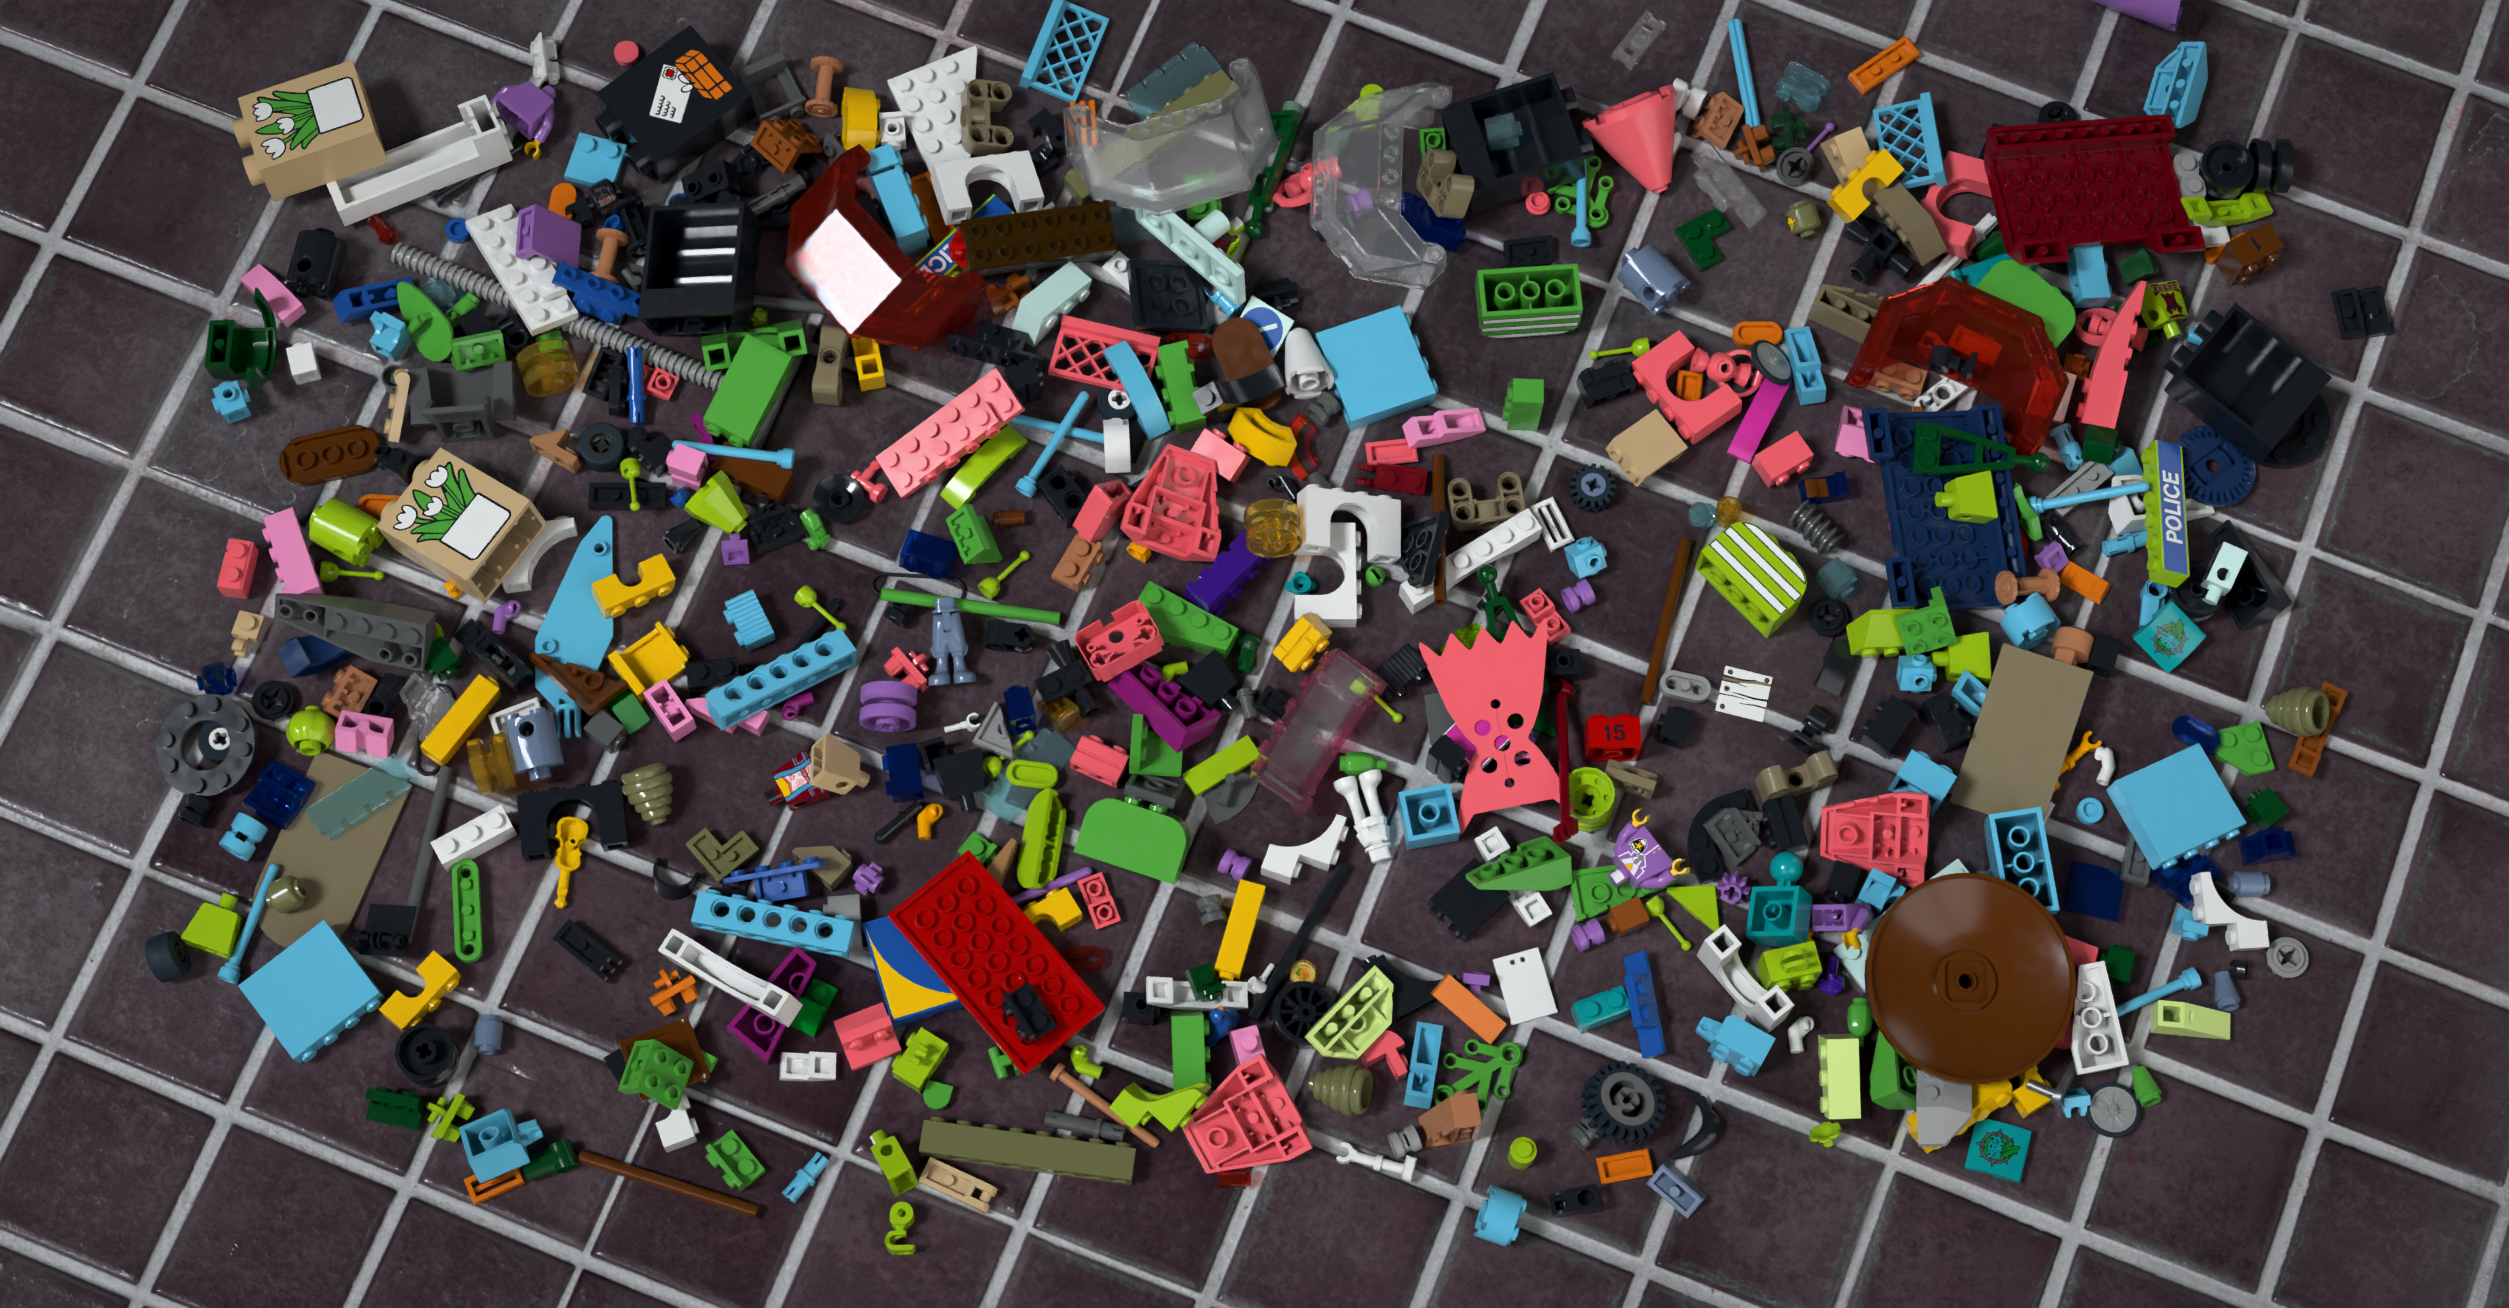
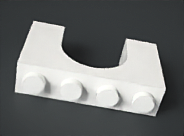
[930,150,1044,225]
[1297,484,1401,565]
[1293,523,1362,627]
[1697,924,1794,1034]

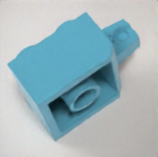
[1695,1015,1776,1077]
[459,1108,543,1184]

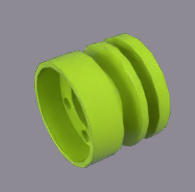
[1569,767,1615,832]

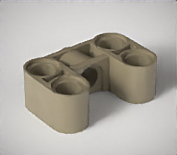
[960,79,1014,156]
[1416,148,1474,219]
[812,325,850,406]
[1446,472,1525,532]
[1755,750,1839,803]

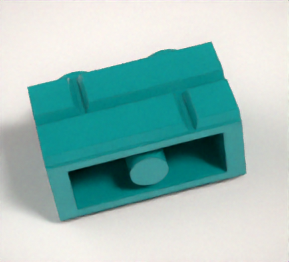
[1570,985,1630,1034]

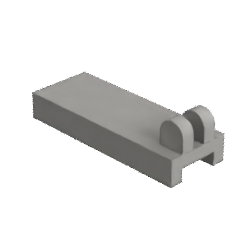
[2045,461,2114,519]

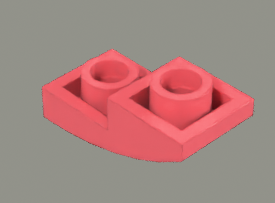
[627,364,679,401]
[1519,588,1571,646]
[1077,872,1121,930]

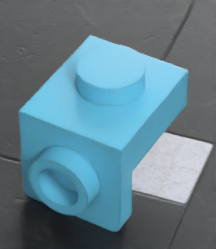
[2171,908,2209,941]

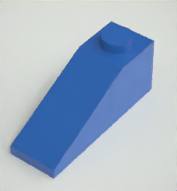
[333,277,414,324]

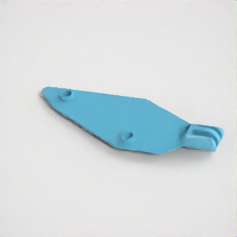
[535,515,613,738]

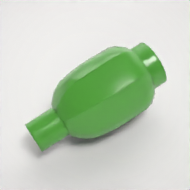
[1339,751,1387,776]
[1847,998,1873,1047]

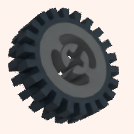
[1580,1061,1666,1147]

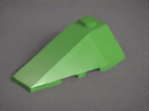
[1466,835,1573,891]
[1870,1030,1917,1110]

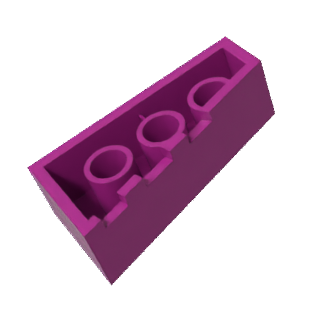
[1108,661,1221,753]
[727,946,817,1065]

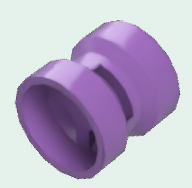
[1561,579,1596,613]
[1217,848,1252,882]
[1570,918,1605,952]

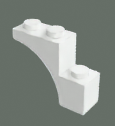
[502,516,578,593]
[1261,814,1349,885]
[2189,872,2269,952]

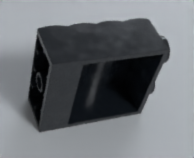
[1440,72,1595,212]
[638,194,761,336]
[2164,302,2332,465]

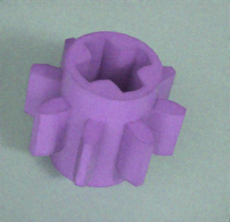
[852,862,885,896]
[1717,871,1751,905]

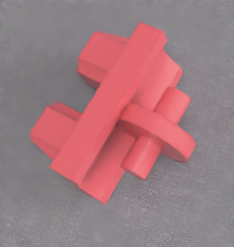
[884,647,930,693]

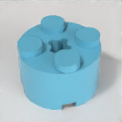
[2000,592,2061,651]
[1474,1185,1527,1247]

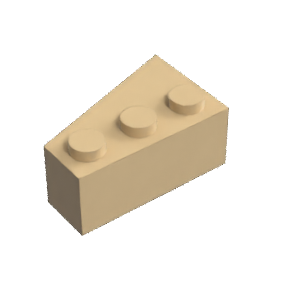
[1820,126,1882,202]

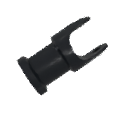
[2040,513,2083,558]

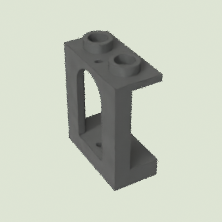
[736,51,807,124]

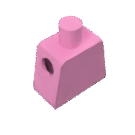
[1228,1025,1266,1066]

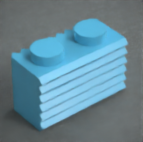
[723,589,776,652]

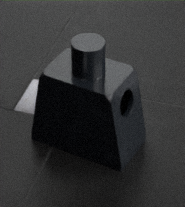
[1178,649,1239,714]
[930,747,985,812]

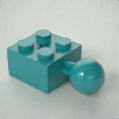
[1746,851,1813,947]

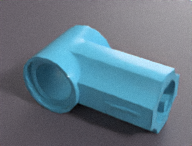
[2138,580,2168,628]

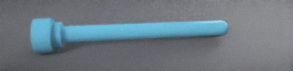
[1571,159,1591,247]
[1015,391,1089,498]
[1007,414,1104,444]
[672,440,795,469]
[2026,481,2149,516]
[217,863,279,984]
[2116,967,2202,1017]

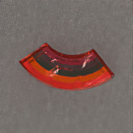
[1288,412,1318,481]

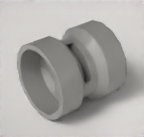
[1387,1124,1422,1159]

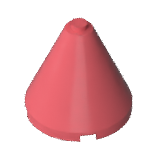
[1581,84,1677,194]

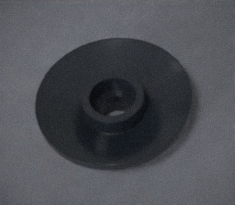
[813,474,864,523]

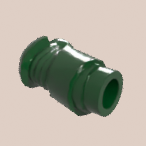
[1237,632,1261,675]

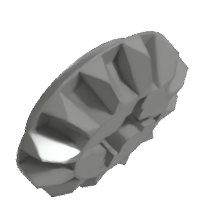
[2266,937,2309,979]

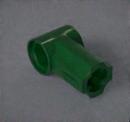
[522,1139,579,1181]

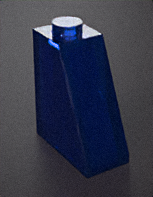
[1397,191,1466,252]

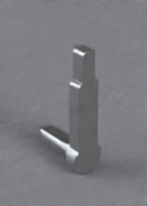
[2026,1060,2077,1106]

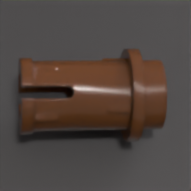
[993,508,1025,529]

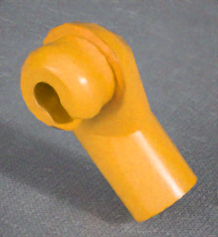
[917,803,943,840]

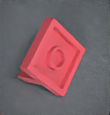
[833,1002,902,1072]

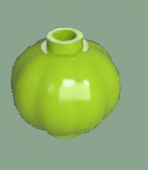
[286,706,336,756]

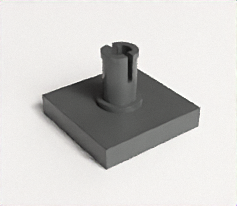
[1123,774,1184,809]

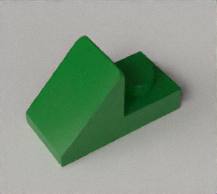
[606,679,651,736]
[790,978,838,1037]

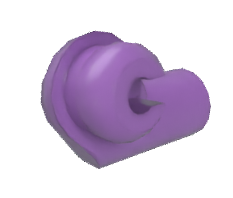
[492,600,521,634]

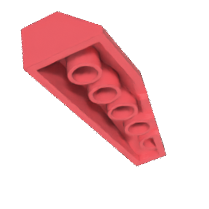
[2076,280,2146,429]

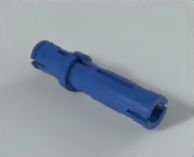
[626,347,647,424]

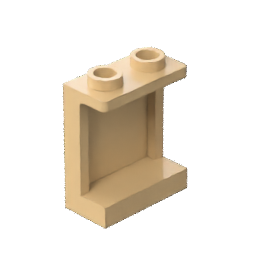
[1606,409,1688,487]

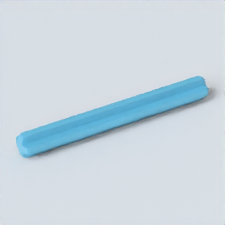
[1728,19,1761,128]

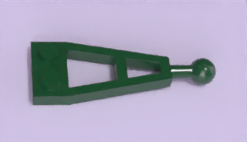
[1244,110,1300,239]
[1911,422,2050,476]
[1477,564,1550,704]

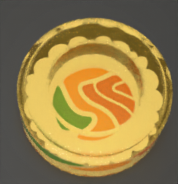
[1290,960,1316,982]

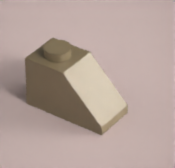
[792,846,853,892]

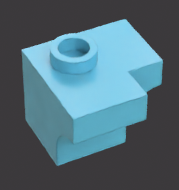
[370,311,411,362]
[1855,868,1906,916]

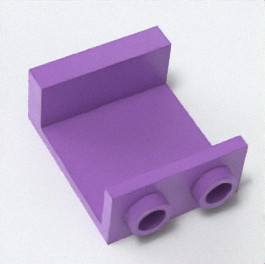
[515,204,581,268]

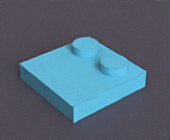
[564,132,628,186]

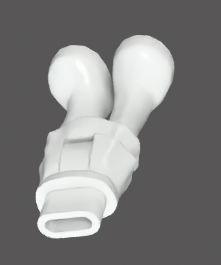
[1333,769,1392,863]

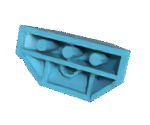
[2144,42,2208,128]

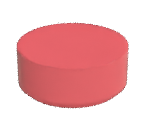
[614,41,640,67]

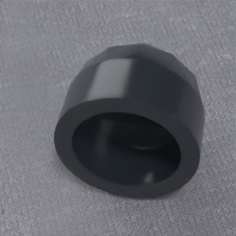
[2228,958,2248,980]

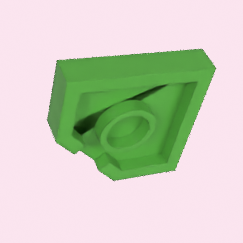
[2208,721,2275,777]

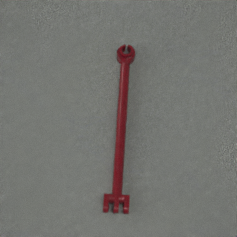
[1551,678,1579,845]

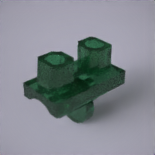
[1770,105,1812,152]

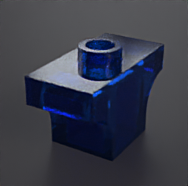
[2238,827,2297,866]

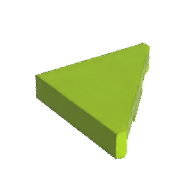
[1666,885,1719,933]

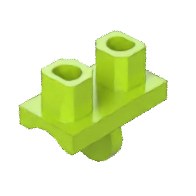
[426,1093,475,1143]

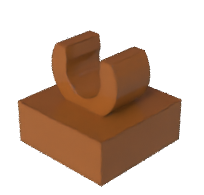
[2061,353,2091,384]

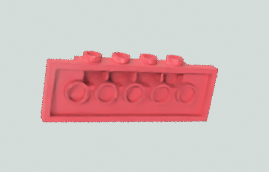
[875,368,1025,499]

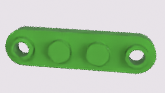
[452,859,483,963]

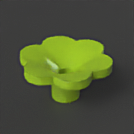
[1809,1121,1841,1147]

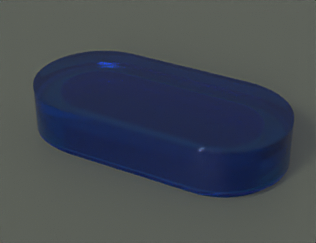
[2172,715,2221,755]

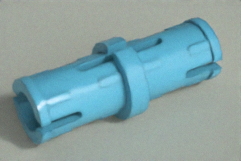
[2102,530,2147,557]
[782,1152,830,1204]

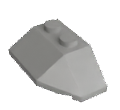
[1916,1069,1972,1147]

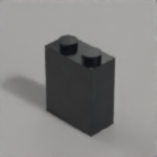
[1428,857,1511,943]

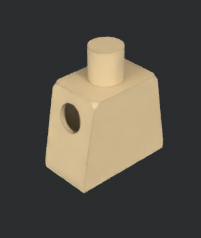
[810,733,870,795]

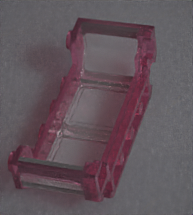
[1249,648,1388,814]

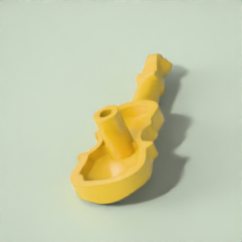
[554,817,588,909]

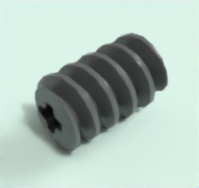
[1788,499,1845,555]

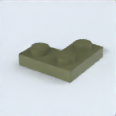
[685,827,760,885]

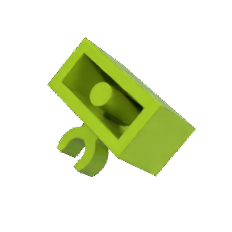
[891,1027,949,1093]

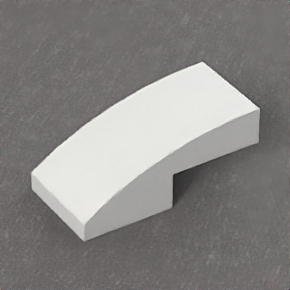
[779,1051,836,1081]

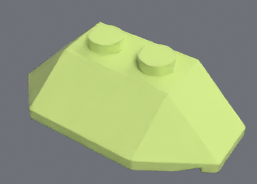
[1305,965,1393,1060]

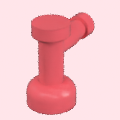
[850,460,888,503]

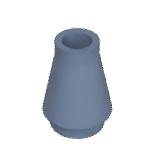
[2214,971,2241,1012]

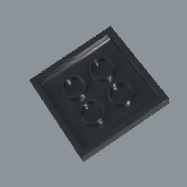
[1126,259,1208,334]

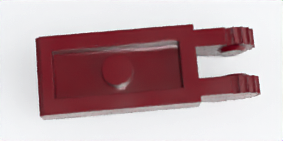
[1354,462,1427,495]

